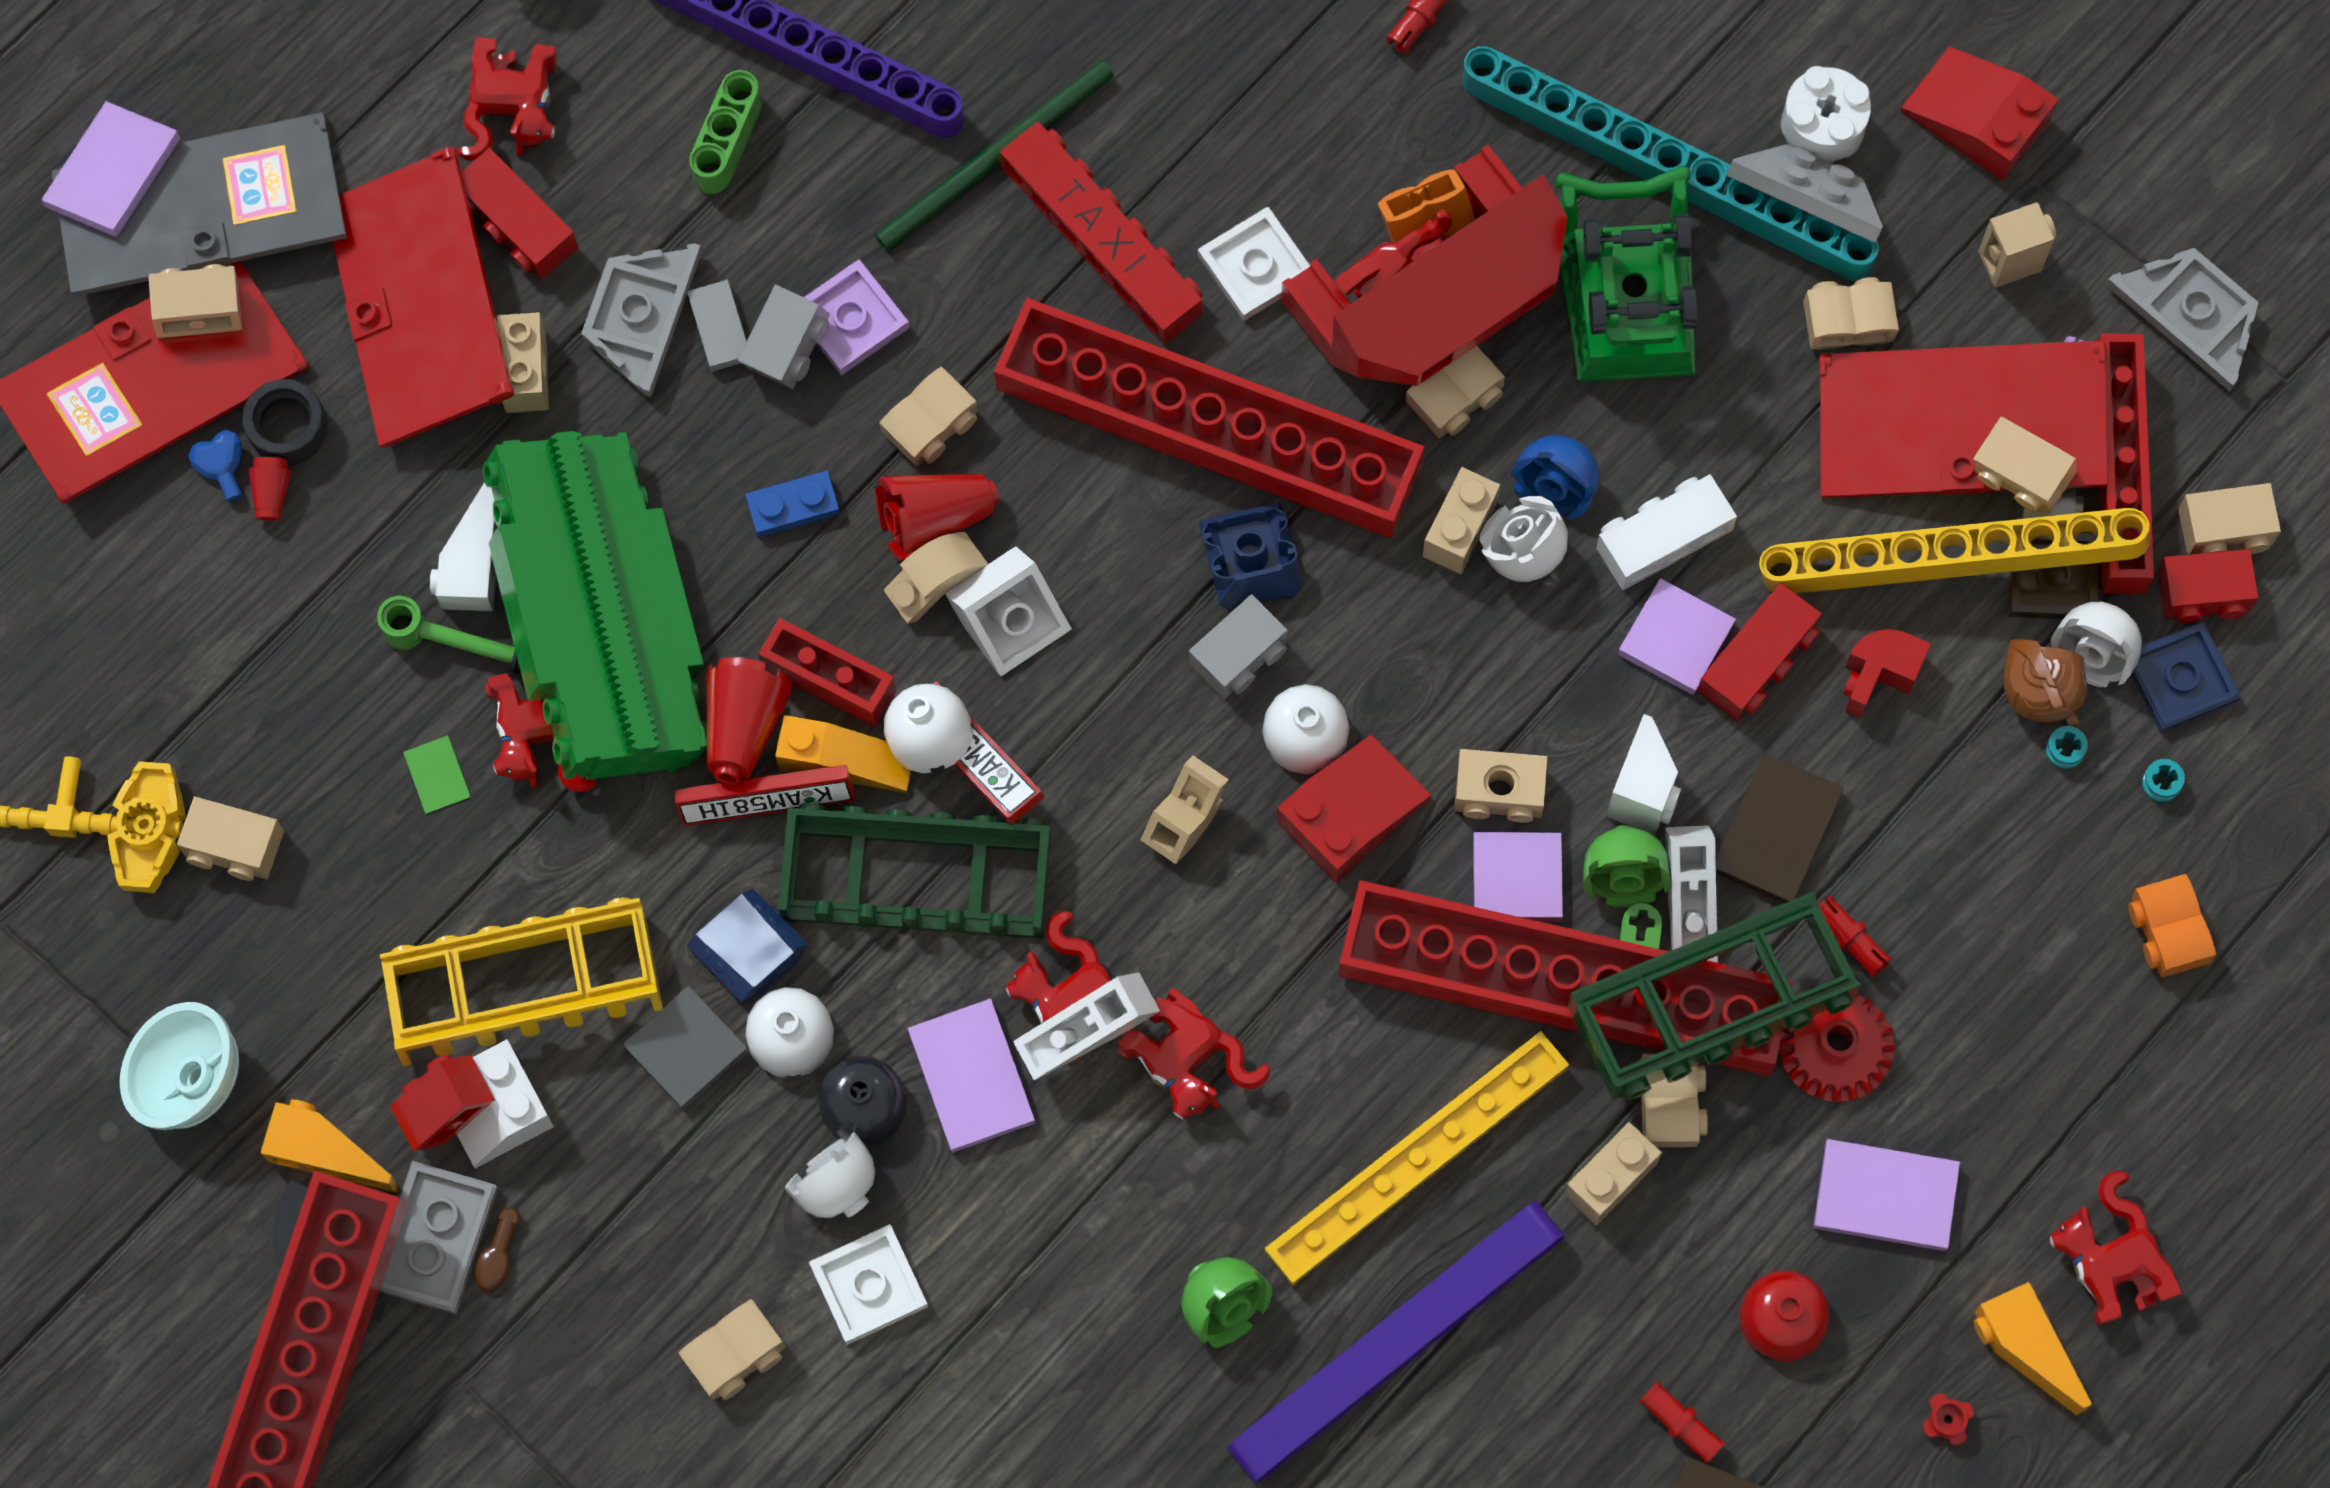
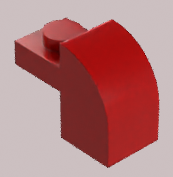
[1842,629,1931,718]

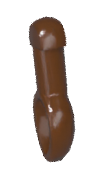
[475,1207,521,1292]

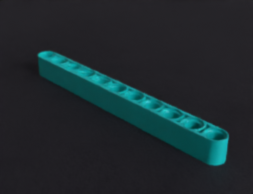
[1462,46,1879,281]

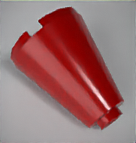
[875,474,999,561]
[706,657,793,784]

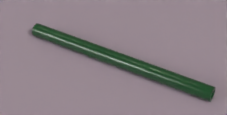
[874,60,1114,251]

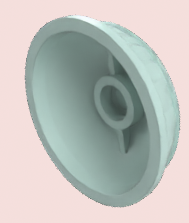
[120,1002,239,1130]

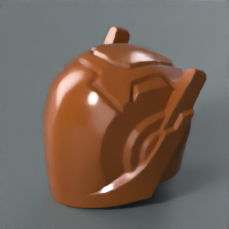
[2003,639,2087,727]

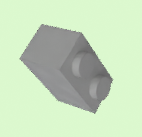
[738,284,830,390]
[1189,594,1287,700]

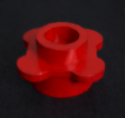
[1923,1394,1974,1446]

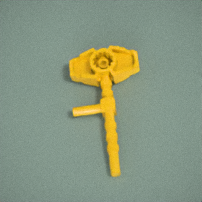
[0,757,186,893]

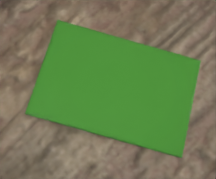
[403,735,470,814]

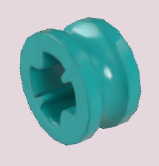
[2045,726,2088,769]
[2142,759,2185,802]

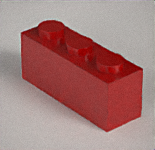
[461,148,579,280]
[1697,582,1822,722]
[758,618,897,728]

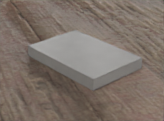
[379,1161,499,1314]

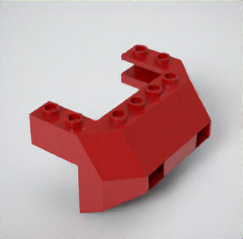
[1281,144,1567,386]

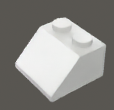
[945,546,1072,676]
[1606,714,1681,835]
[457,1039,554,1169]

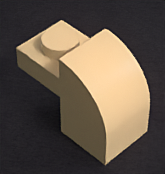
[884,532,988,623]
[1140,756,1229,864]

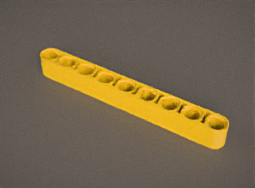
[1759,508,2150,594]

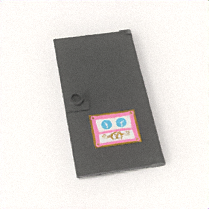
[52,112,347,297]

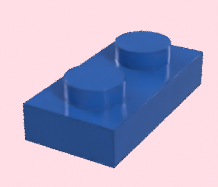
[745,471,840,538]

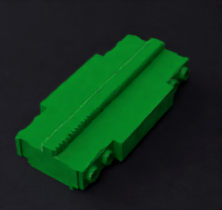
[483,431,707,780]

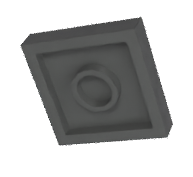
[623,985,749,1110]

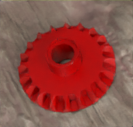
[1779,994,1895,1102]

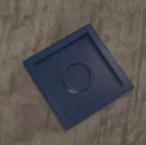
[2131,621,2241,733]

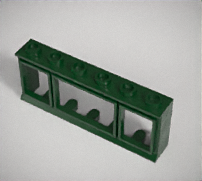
[778,803,1051,939]
[1568,891,1861,1100]

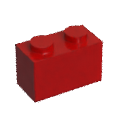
[2157,549,2258,623]
[390,1054,495,1152]

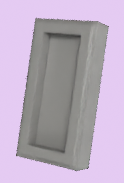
[687,280,746,372]

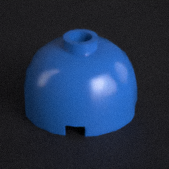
[1511,435,1599,519]

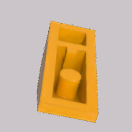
[775,715,912,793]
[261,1099,398,1193]
[1973,1282,2092,1415]

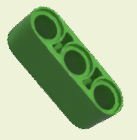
[689,70,762,194]

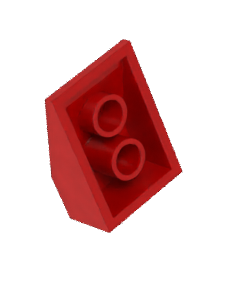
[1900,47,2059,181]
[1277,734,1431,883]

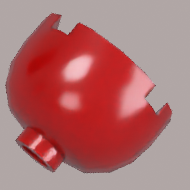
[1739,1270,1830,1362]

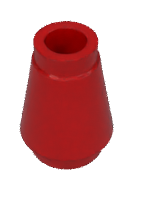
[249,457,292,521]

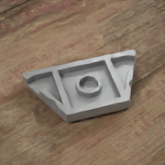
[1726,144,1883,243]
[581,244,702,397]
[2106,248,2259,391]

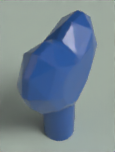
[189,430,243,502]

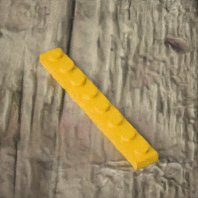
[1264,1031,1569,1286]

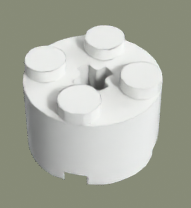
[1781,66,1871,164]

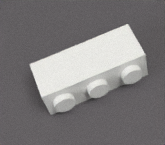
[1596,474,1737,591]

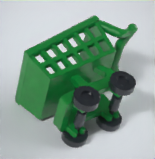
[1555,165,1697,383]

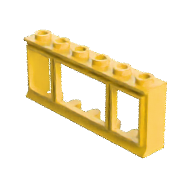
[380,898,663,1067]

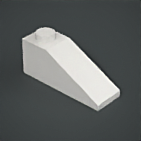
[430,482,498,611]
[1665,825,1718,963]
[1013,972,1160,1080]

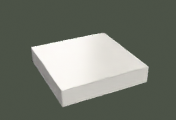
[1198,207,1309,321]
[809,1224,928,1345]

